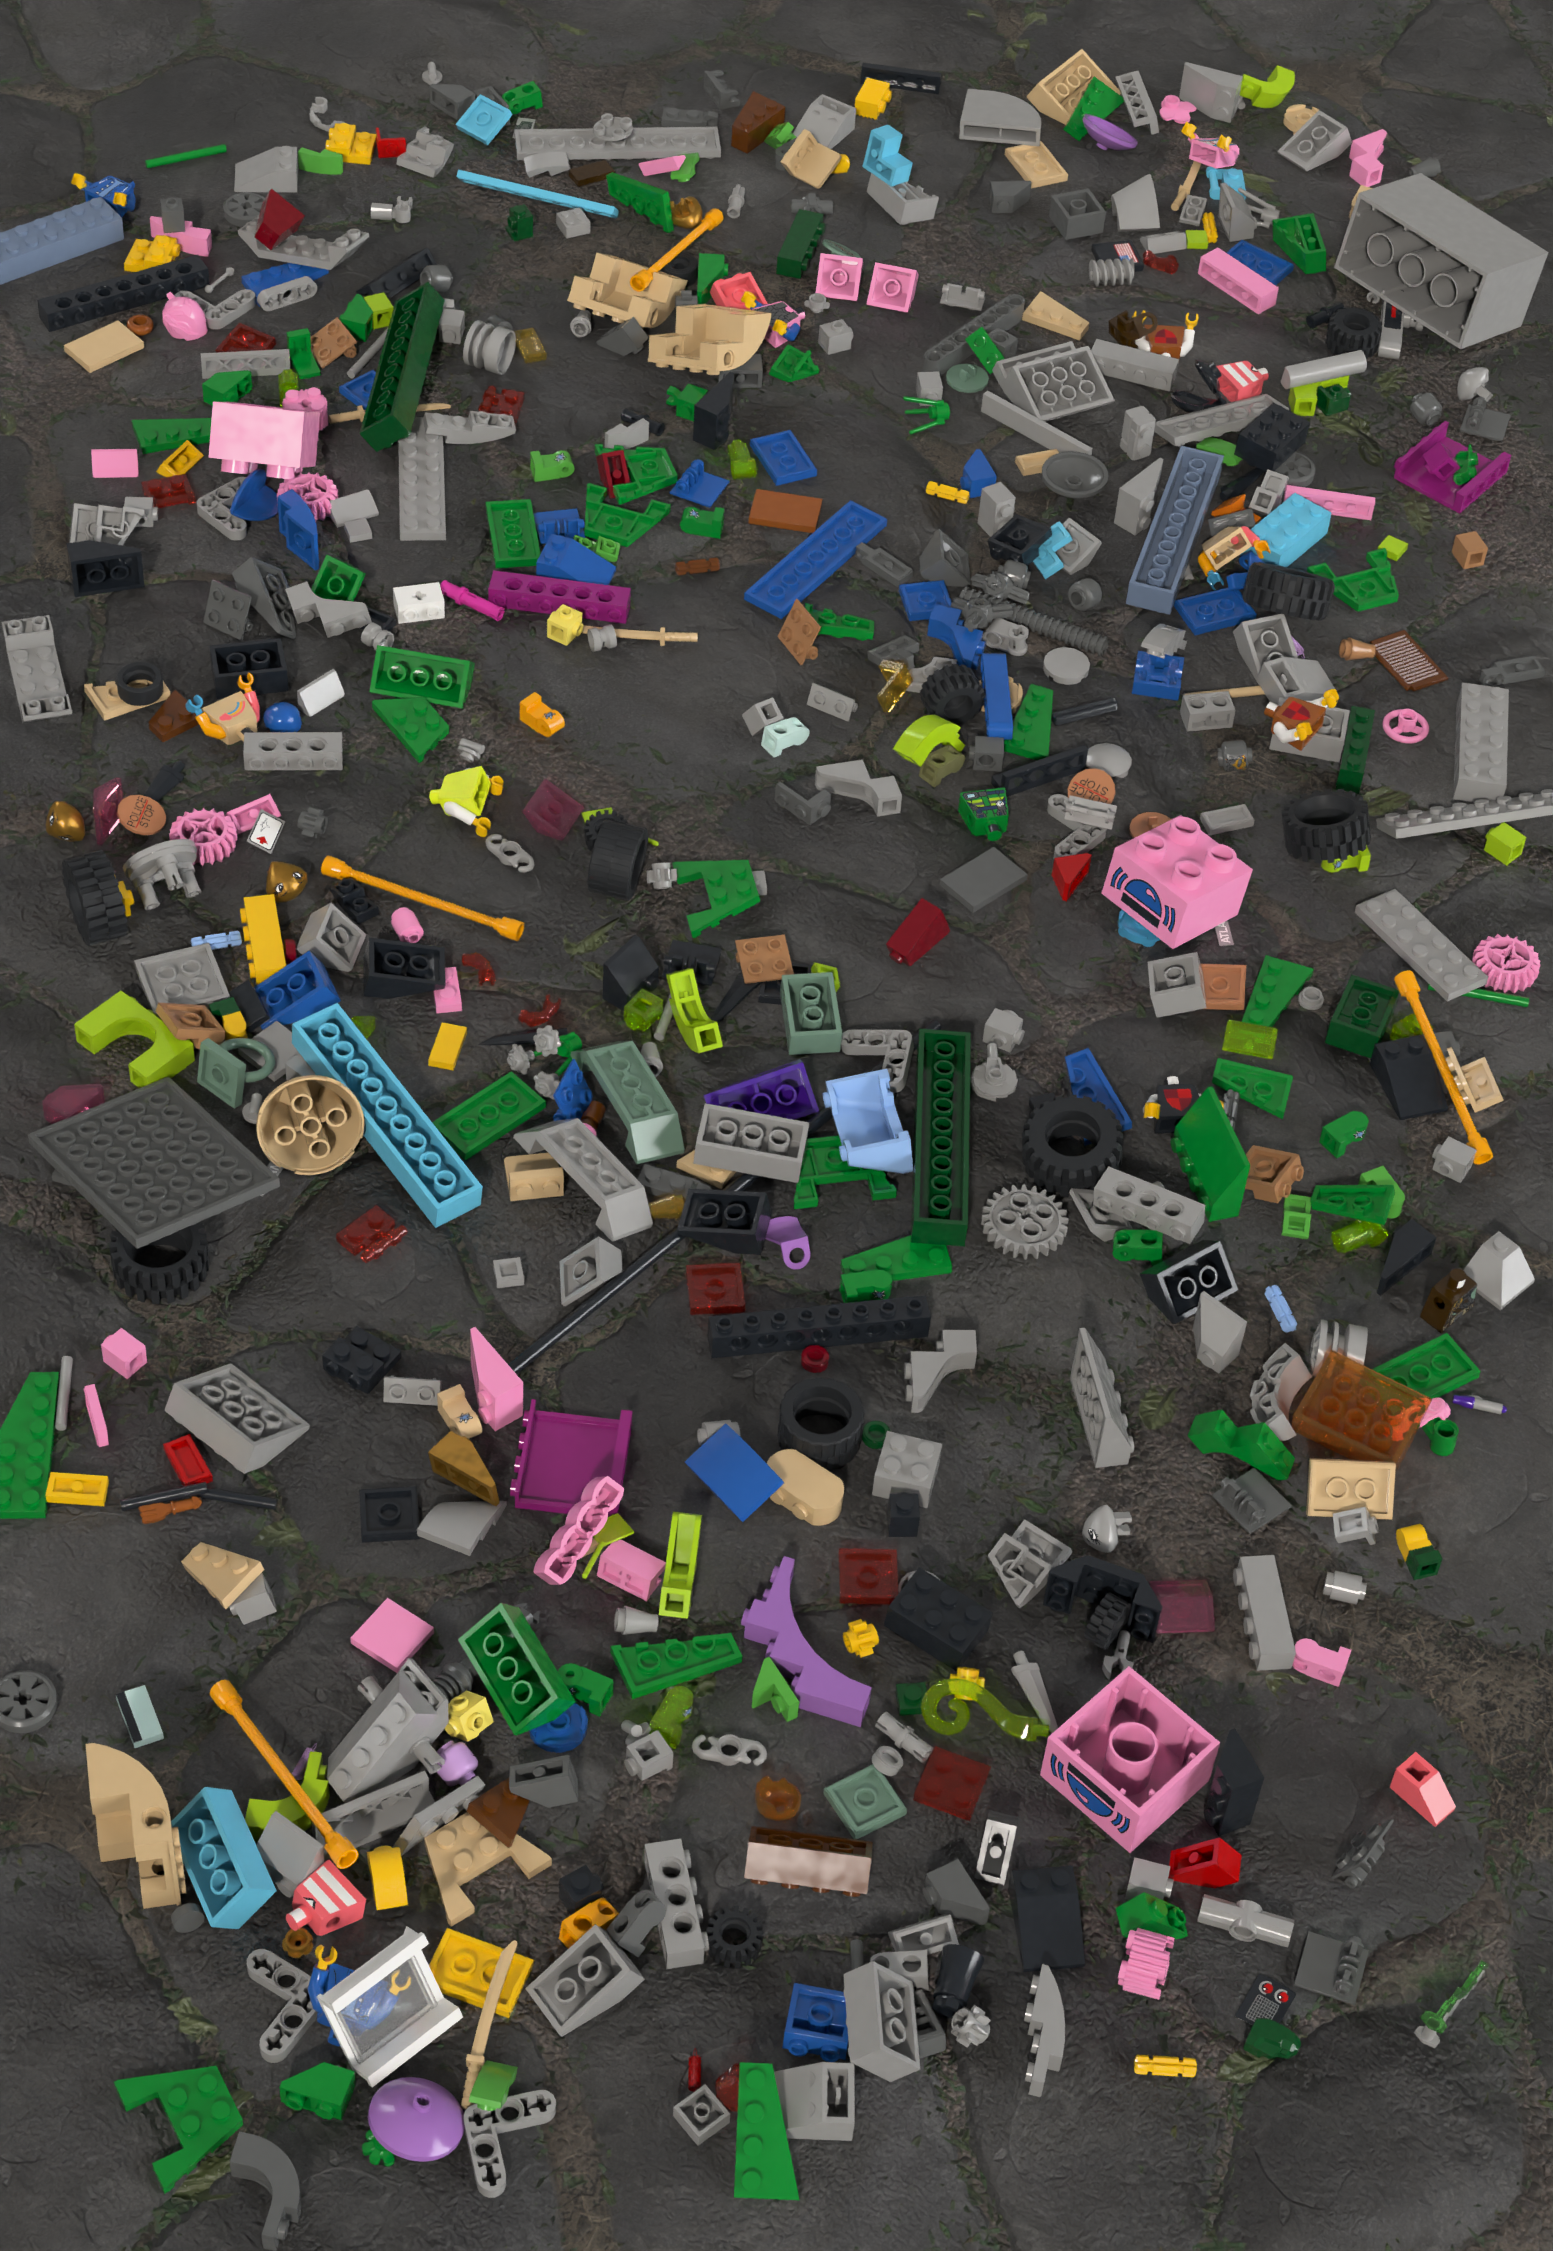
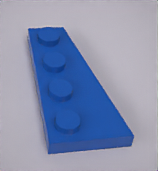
[241,263,329,307]
[1065,1048,1132,1146]

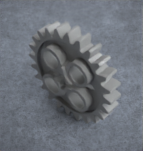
[981,1184,1069,1260]

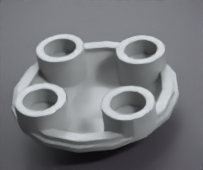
[593,113,633,141]
[1086,743,1132,778]

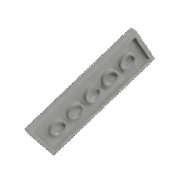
[1154,394,1289,446]
[1355,889,1488,1002]

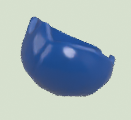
[263,702,302,732]

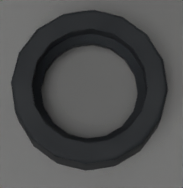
[116,662,163,706]

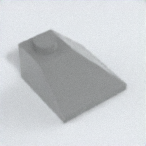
[1463,1231,1535,1310]
[559,1236,622,1306]
[1193,1291,1247,1374]

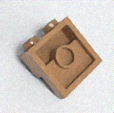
[156,1003,225,1049]
[1245,1145,1304,1203]

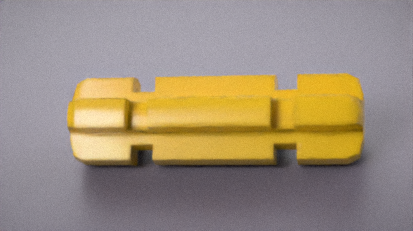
[1202,212,1218,243]
[926,481,969,504]
[1134,2055,1197,2077]

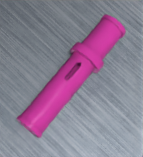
[440,580,505,621]

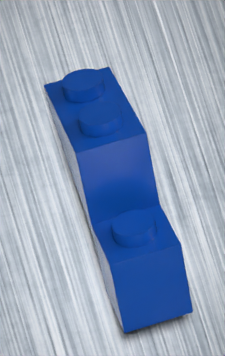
[927,604,986,671]

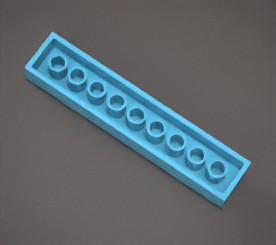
[292,1003,483,1228]

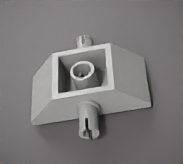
[358,1658,449,1791]

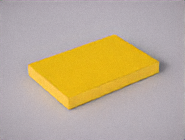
[429,1928,534,2018]

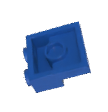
[782,1983,848,2062]

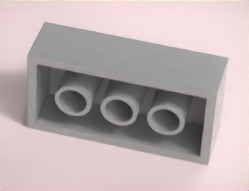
[693,1103,809,1183]

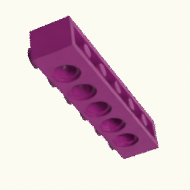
[488,570,631,624]

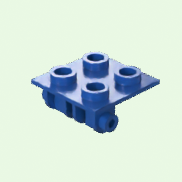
[670,459,730,508]
[533,508,585,544]
[553,1059,593,1121]

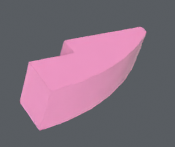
[150,216,212,257]

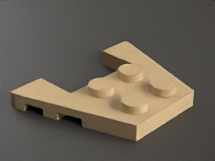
[424,1812,552,1927]

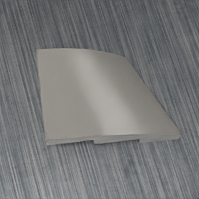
[396,127,454,178]
[1111,174,1160,232]
[69,503,145,545]
[417,1501,507,1556]
[988,1519,1072,1608]

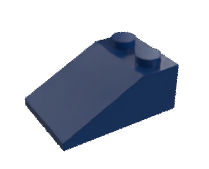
[536,534,616,585]
[255,951,341,1030]

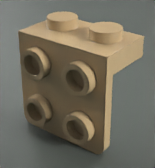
[780,129,841,189]
[1445,1047,1504,1112]
[504,1153,564,1201]

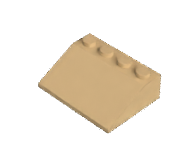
[1027,49,1121,125]

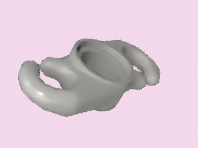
[485,834,535,873]
[692,1734,767,1766]

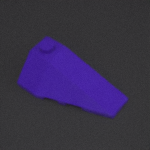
[703,1059,819,1120]

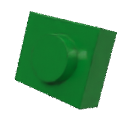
[287,328,320,379]

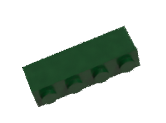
[776,209,826,279]
[1335,706,1375,794]

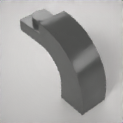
[230,2131,301,2251]

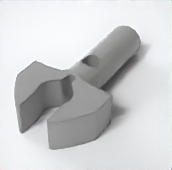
[1102,1630,1134,1680]

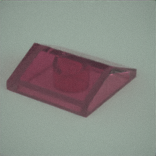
[93,777,123,846]
[522,779,584,841]
[1149,1580,1215,1633]

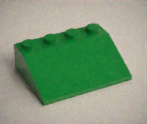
[1171,1086,1250,1222]

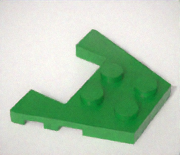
[594,444,678,505]
[585,483,671,547]
[1307,548,1399,612]
[672,860,760,938]
[793,1136,897,1209]
[114,2066,243,2194]

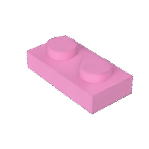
[433,967,462,1013]

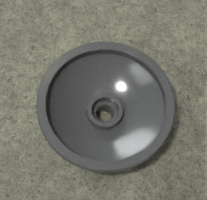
[1041,451,1108,499]

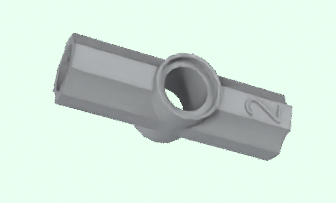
[1197,1894,1294,1948]

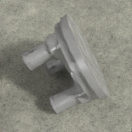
[123,839,201,910]

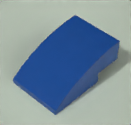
[277,489,319,571]
[685,1423,784,1522]

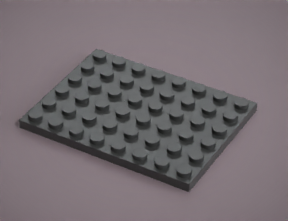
[28,1077,280,1249]

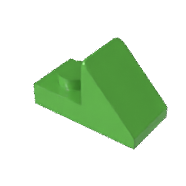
[764,122,796,149]
[752,1657,799,1722]

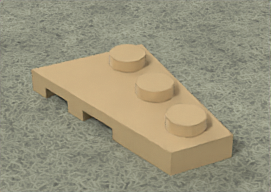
[84,680,170,721]

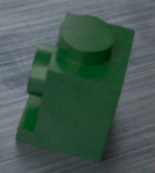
[506,204,533,241]
[1316,384,1351,416]

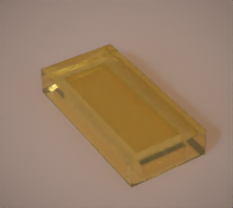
[514,328,547,363]

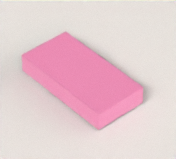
[84,1384,109,1447]

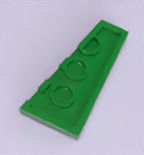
[606,172,674,233]
[1004,684,1053,761]
[840,1235,952,1281]
[610,1633,742,1699]
[734,2062,799,2200]

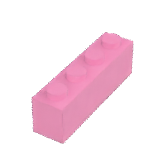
[1198,248,1279,314]

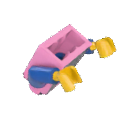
[741,291,805,348]

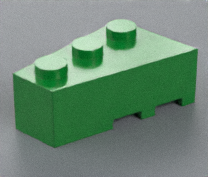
[1273,213,1326,274]

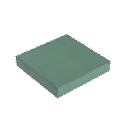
[823,1764,907,1839]

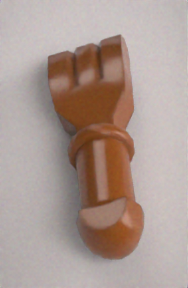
[139,1496,202,1524]

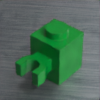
[666,384,708,422]

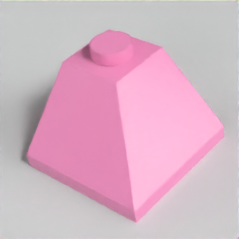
[816,253,863,301]
[867,262,919,313]

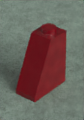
[254,189,305,250]
[886,898,950,966]

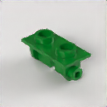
[965,327,1005,374]
[1453,444,1478,485]

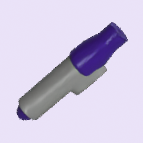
[1452,1394,1507,1414]

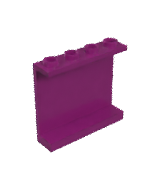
[1394,421,1511,514]

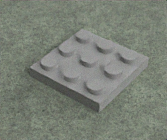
[134,943,230,1019]

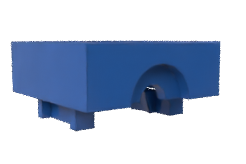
[1132,651,1184,701]

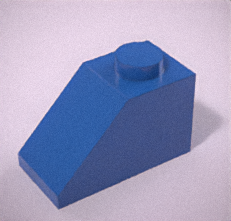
[960,449,997,498]

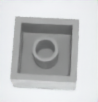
[1148,952,1207,1018]
[872,1431,942,1508]

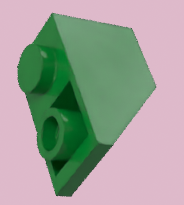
[339,294,374,342]
[202,370,252,406]
[1116,1892,1188,1939]
[279,2062,356,2120]

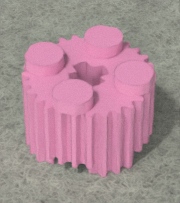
[282,387,328,431]
[1118,1928,1175,2000]

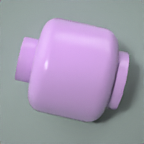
[437,1740,478,1787]

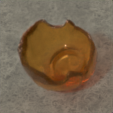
[755,1775,802,1821]

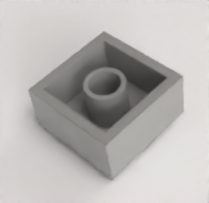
[556,208,591,239]
[673,2084,730,2146]

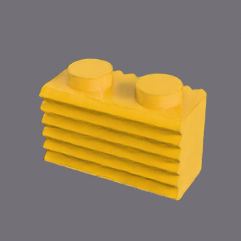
[855,78,892,120]

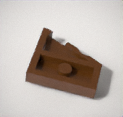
[149,690,199,742]
[466,1778,530,1848]

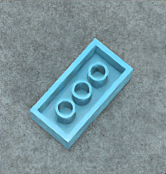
[1240,493,1332,567]
[171,1787,277,1929]

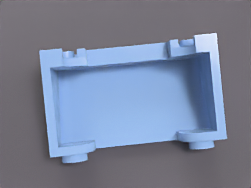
[822,1069,913,1174]

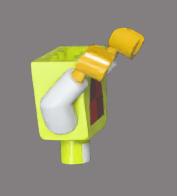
[429,766,504,837]

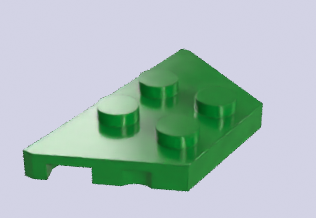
[372,697,449,763]

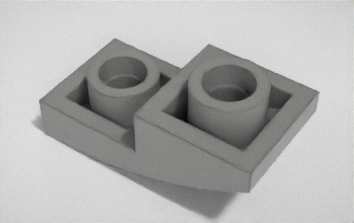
[524,151,570,178]
[1179,195,1207,226]
[605,418,649,449]

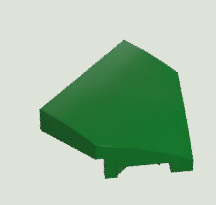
[769,344,820,382]

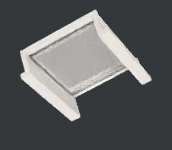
[316,1926,463,2087]

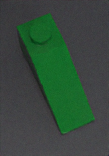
[697,253,728,304]

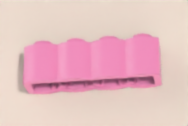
[534,1476,624,1585]

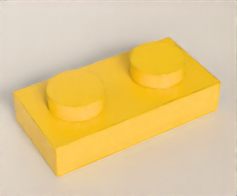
[45,1472,109,1506]

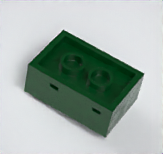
[1325,975,1400,1058]

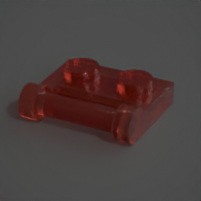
[141,474,196,508]

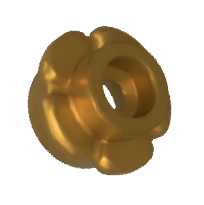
[282,1928,313,1958]

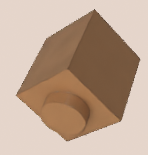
[1452,531,1488,569]

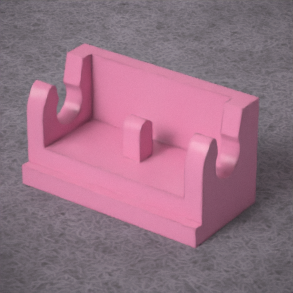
[597,1539,666,1602]

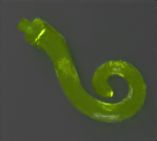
[921,1678,1049,1741]

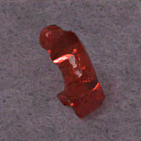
[1143,250,1179,274]
[462,952,495,986]
[518,994,561,1027]

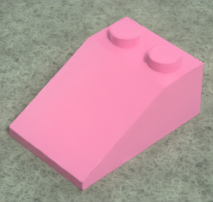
[470,1327,523,1431]

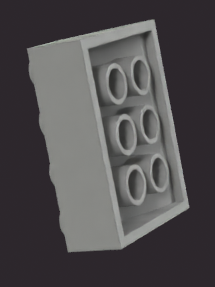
[1070,1328,1134,1468]
[164,1363,310,1474]

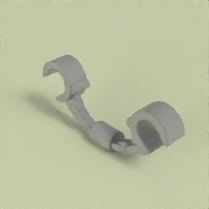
[309,97,345,132]

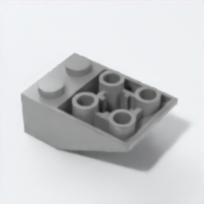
[793,94,856,149]
[1257,657,1339,705]
[774,2062,855,2141]

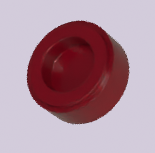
[283,939,296,964]
[801,1345,829,1373]

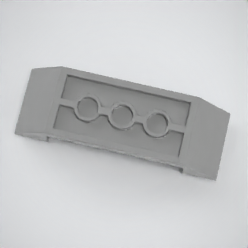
[238,215,369,270]
[2,615,72,723]
[513,1118,653,1242]

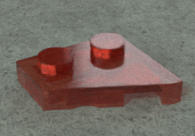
[215,323,276,353]

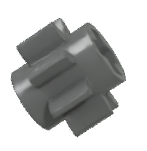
[675,290,698,311]
[298,807,328,838]

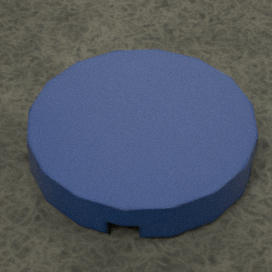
[529,1703,588,1753]

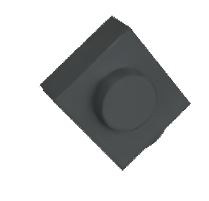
[775,782,831,825]

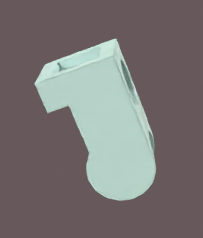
[761,717,809,757]

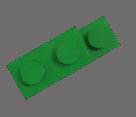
[1188,1409,1295,1480]

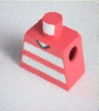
[1216,361,1269,402]
[286,1860,366,1936]

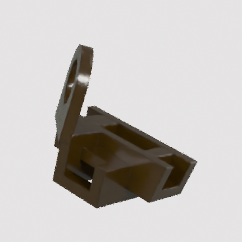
[1109,310,1158,349]

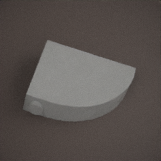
[959,89,1041,146]

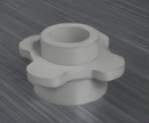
[804,293,830,313]

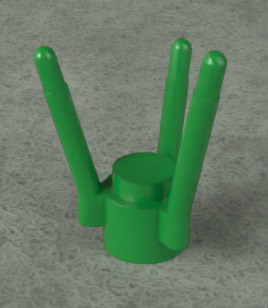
[903,396,950,434]

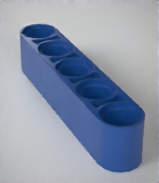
[981,653,1013,740]

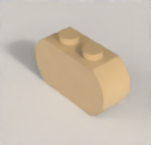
[767,1449,844,1526]

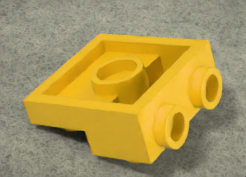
[326,123,376,165]
[124,235,180,272]

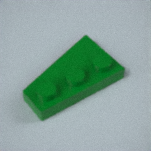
[805,603,874,641]
[1212,1058,1293,1120]
[1310,1185,1395,1225]

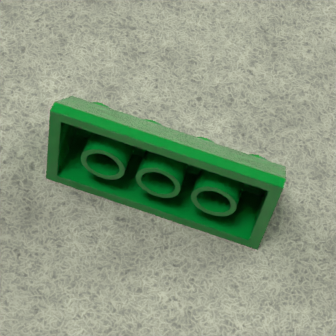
[369,645,475,709]
[458,1603,576,1735]

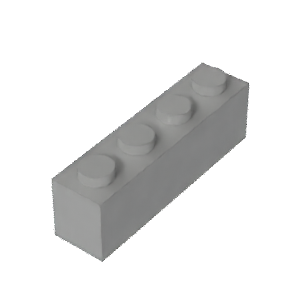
[1091,339,1179,392]
[1233,1555,1296,1671]

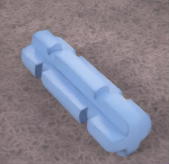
[191,931,242,950]
[1265,1285,1297,1333]

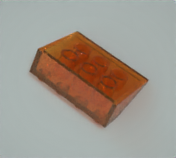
[1292,1350,1432,1473]

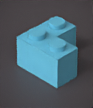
[863,125,913,187]

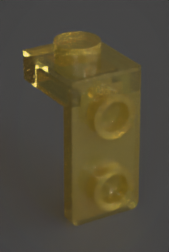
[877,659,913,713]

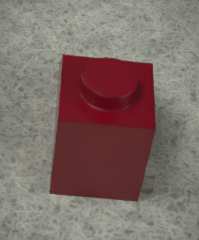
[596,450,630,499]

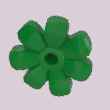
[362,2129,396,2167]

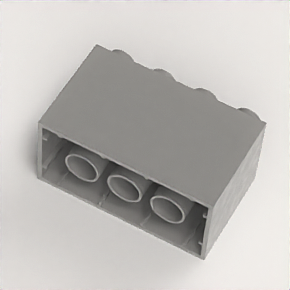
[1334,173,1549,349]

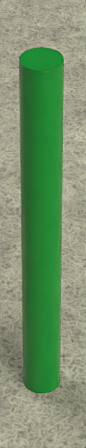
[145,144,227,168]
[1427,984,1529,1007]

